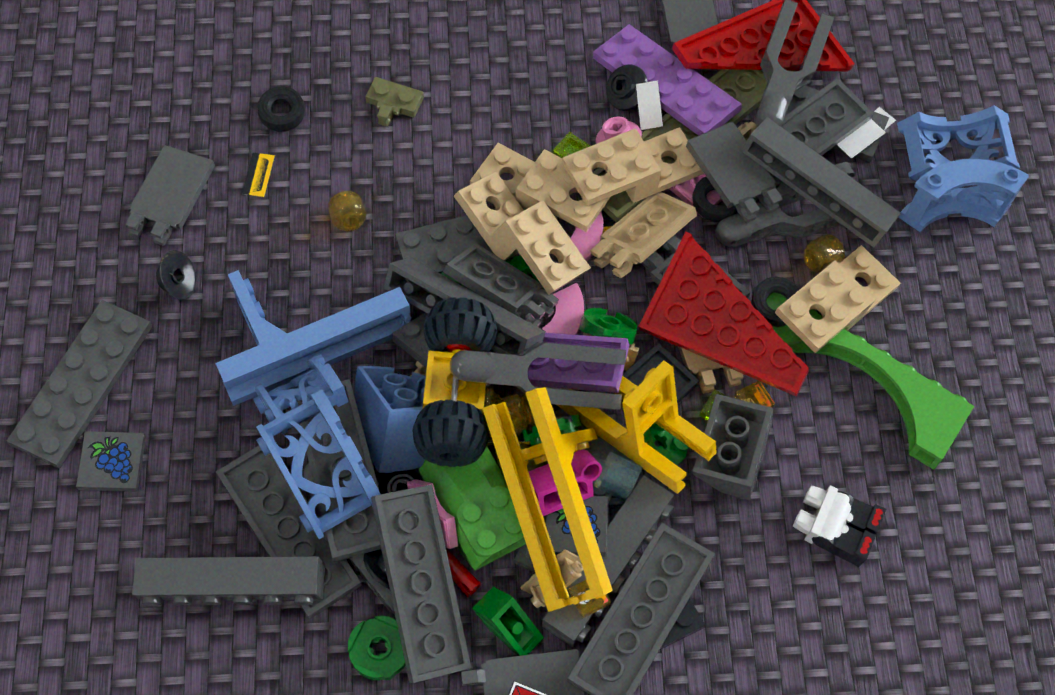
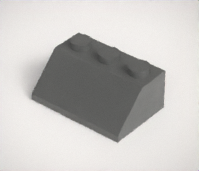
[692,394,774,500]

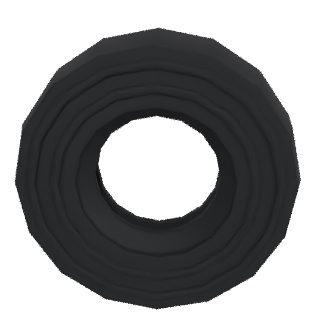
[257,86,305,132]
[692,177,737,221]
[751,276,800,327]

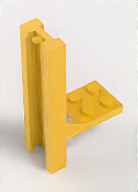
[536,360,717,494]
[482,387,613,612]

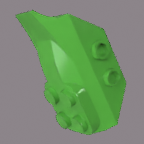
[419,446,526,571]

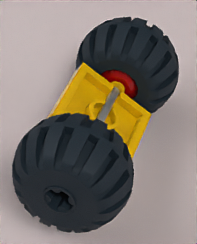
[412,297,497,467]

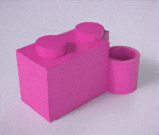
[529,449,602,516]

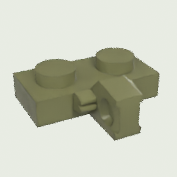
[365,77,424,127]

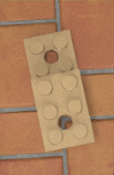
[562,127,704,206]
[470,143,610,232]
[454,171,591,295]
[775,245,901,353]

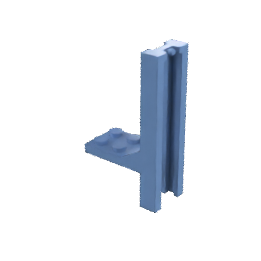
[215,270,411,406]

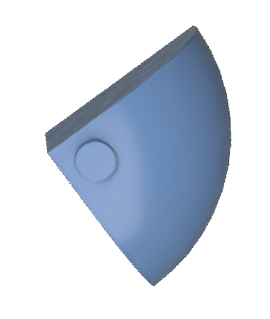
[354,366,426,473]

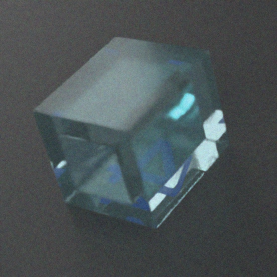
[593,452,642,501]

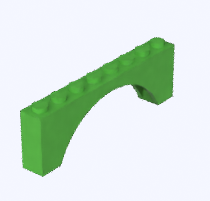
[766,293,974,470]

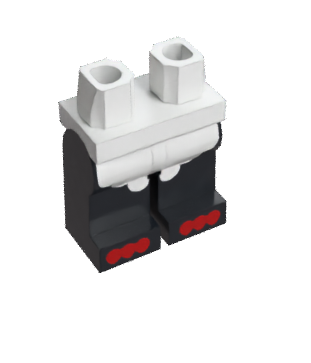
[793,485,887,567]

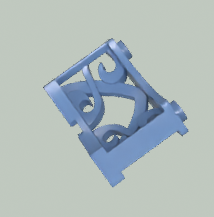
[897,105,1020,181]
[898,159,1029,232]
[253,354,349,434]
[256,389,381,539]

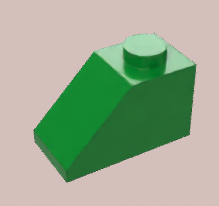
[472,587,544,656]

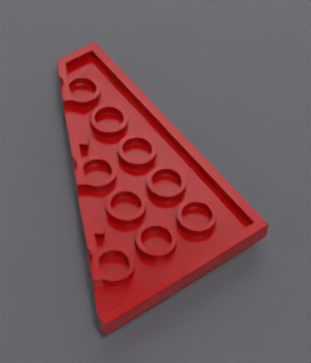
[672,0,855,72]
[638,231,809,397]

